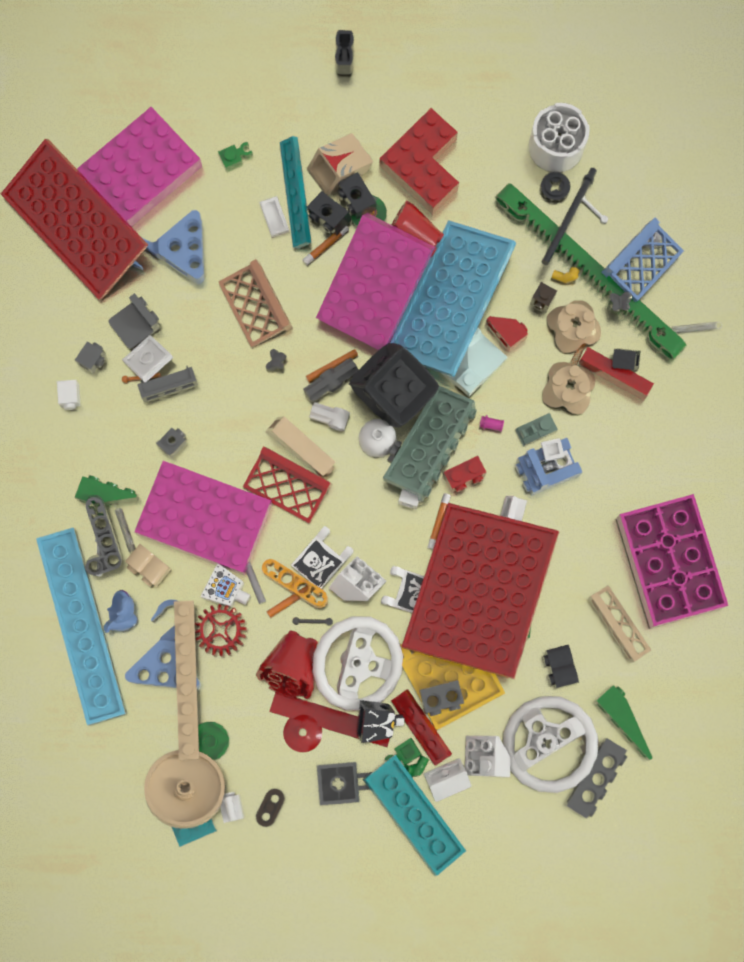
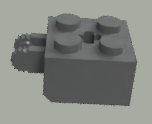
[317,762,372,806]

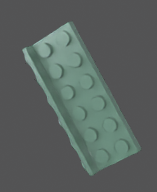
[383,386,477,502]

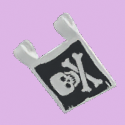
[291,526,353,589]
[381,566,424,613]

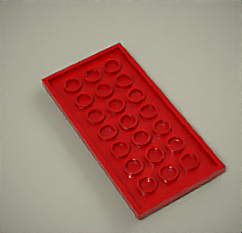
[1,139,148,300]

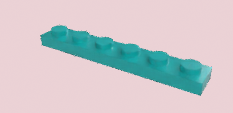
[280,136,311,249]

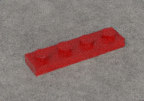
[391,689,452,766]

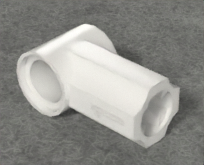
[309,402,350,431]

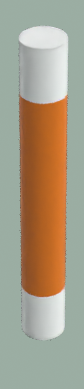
[302,226,349,265]
[427,493,451,550]

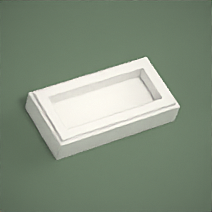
[259,196,289,237]

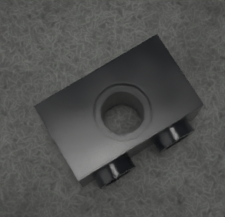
[337,172,376,220]
[307,191,352,236]

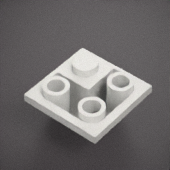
[329,556,386,601]
[465,736,511,777]

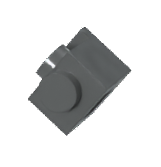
[156,427,187,459]

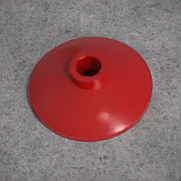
[283,714,322,753]

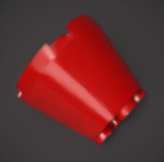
[391,200,444,257]
[256,630,318,699]

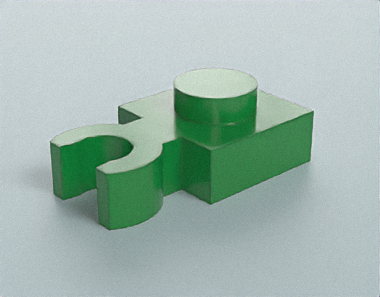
[218,142,253,170]
[385,738,422,765]

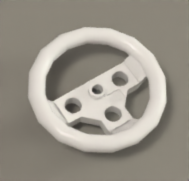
[312,616,403,710]
[503,696,598,793]

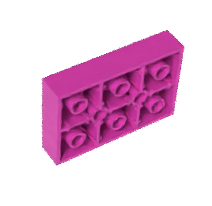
[77,106,202,227]
[316,213,435,350]
[134,460,272,575]
[617,494,729,628]

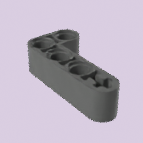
[85,495,122,576]

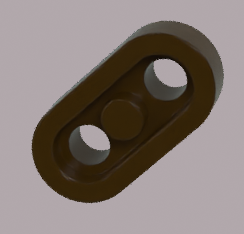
[256,789,285,827]

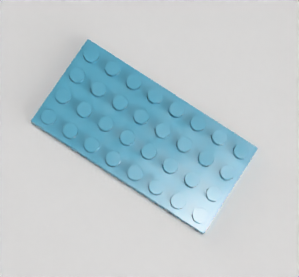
[390,220,516,377]

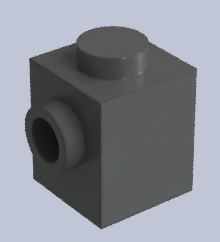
[75,341,106,374]

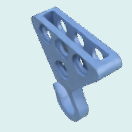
[131,210,204,284]
[125,599,201,690]

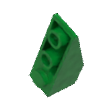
[74,475,139,507]

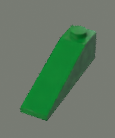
[594,685,653,761]

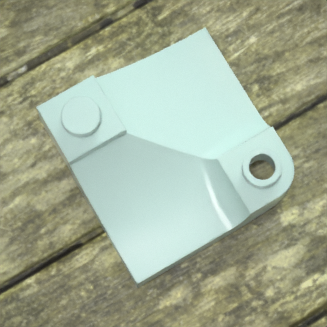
[441,327,507,397]

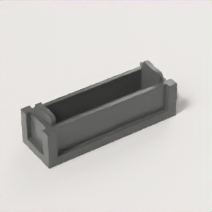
[137,366,198,402]

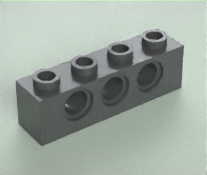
[564,738,627,819]

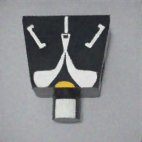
[356,700,404,743]

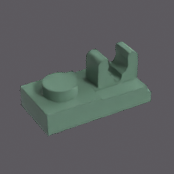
[515,413,558,446]

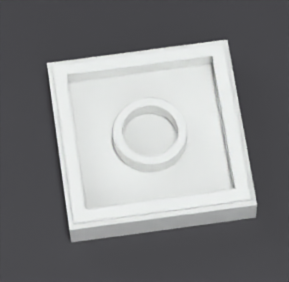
[122,335,173,383]

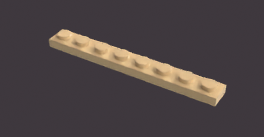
[174,601,199,760]

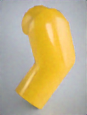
[551,267,579,283]

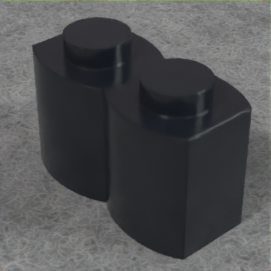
[335,30,354,74]
[543,644,579,689]

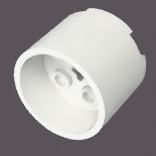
[529,103,590,172]

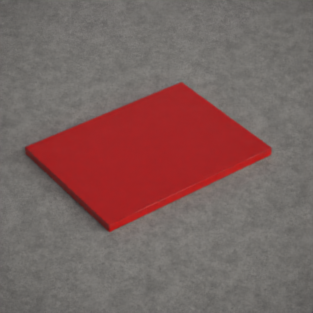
[401,503,559,680]

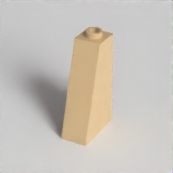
[265,416,335,476]

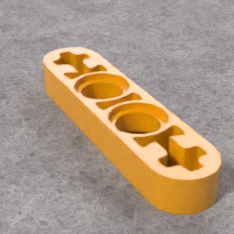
[262,559,328,608]

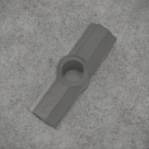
[303,358,359,403]

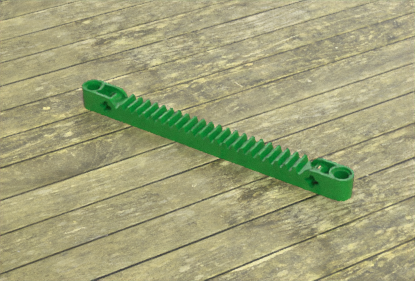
[495,183,687,360]

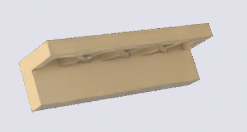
[589,585,651,663]

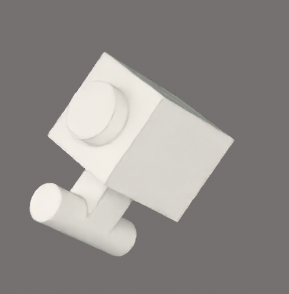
[220,792,244,823]

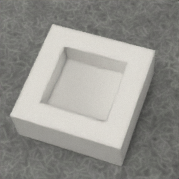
[541,438,565,462]

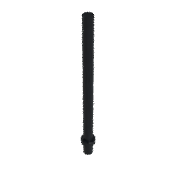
[541,168,597,265]

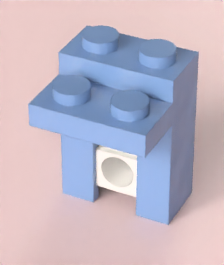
[515,438,582,496]

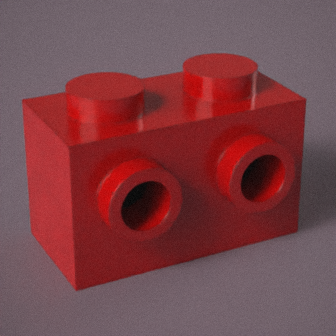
[442,456,487,493]

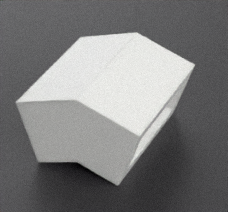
[501,496,527,521]

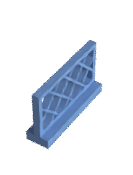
[602,217,684,302]

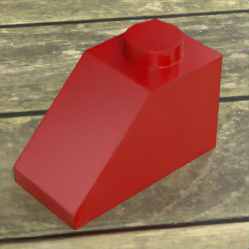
[486,316,528,352]

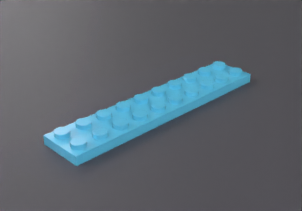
[36,527,126,726]

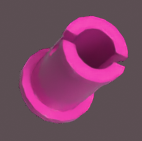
[479,415,504,432]

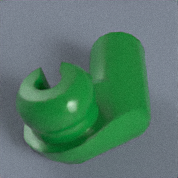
[404,755,430,777]

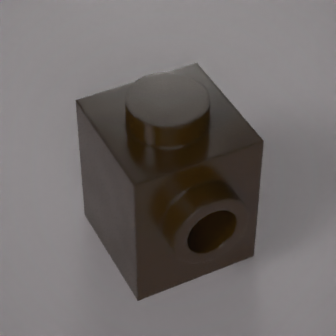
[530,282,557,312]

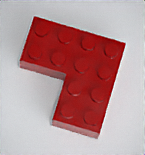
[379,108,459,215]

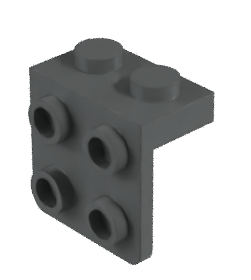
[108,293,160,349]

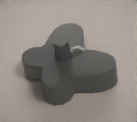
[610,292,632,311]
[266,349,287,371]
[387,440,402,462]

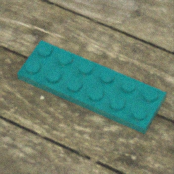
[363,755,466,876]

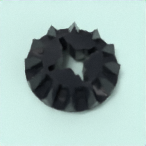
[541,172,570,201]

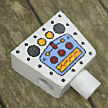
[201,563,250,608]

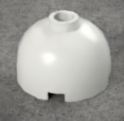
[359,419,396,458]

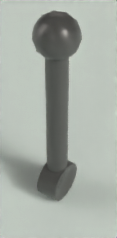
[292,617,333,626]

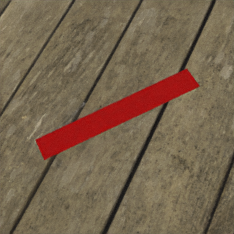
[269,692,390,747]

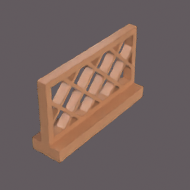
[218,259,293,348]

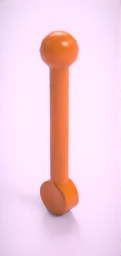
[121,373,161,383]

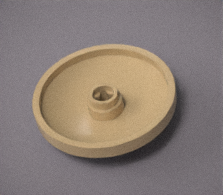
[144,750,225,828]

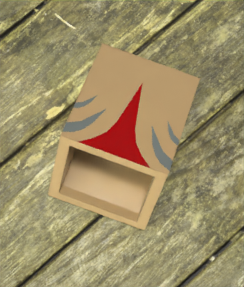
[307,133,373,197]

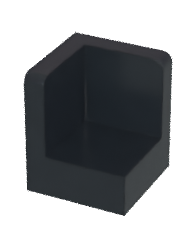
[612,348,641,370]

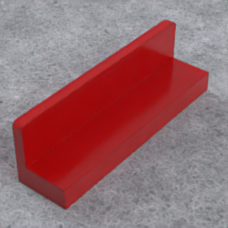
[578,347,654,401]

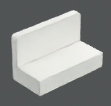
[424,758,471,802]

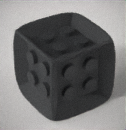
[349,343,439,428]

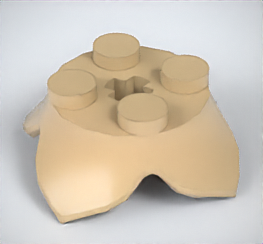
[547,300,601,353]
[542,362,595,414]

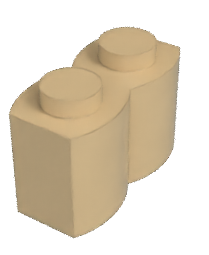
[125,544,171,587]

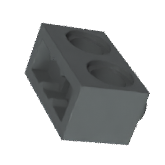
[419,680,464,716]

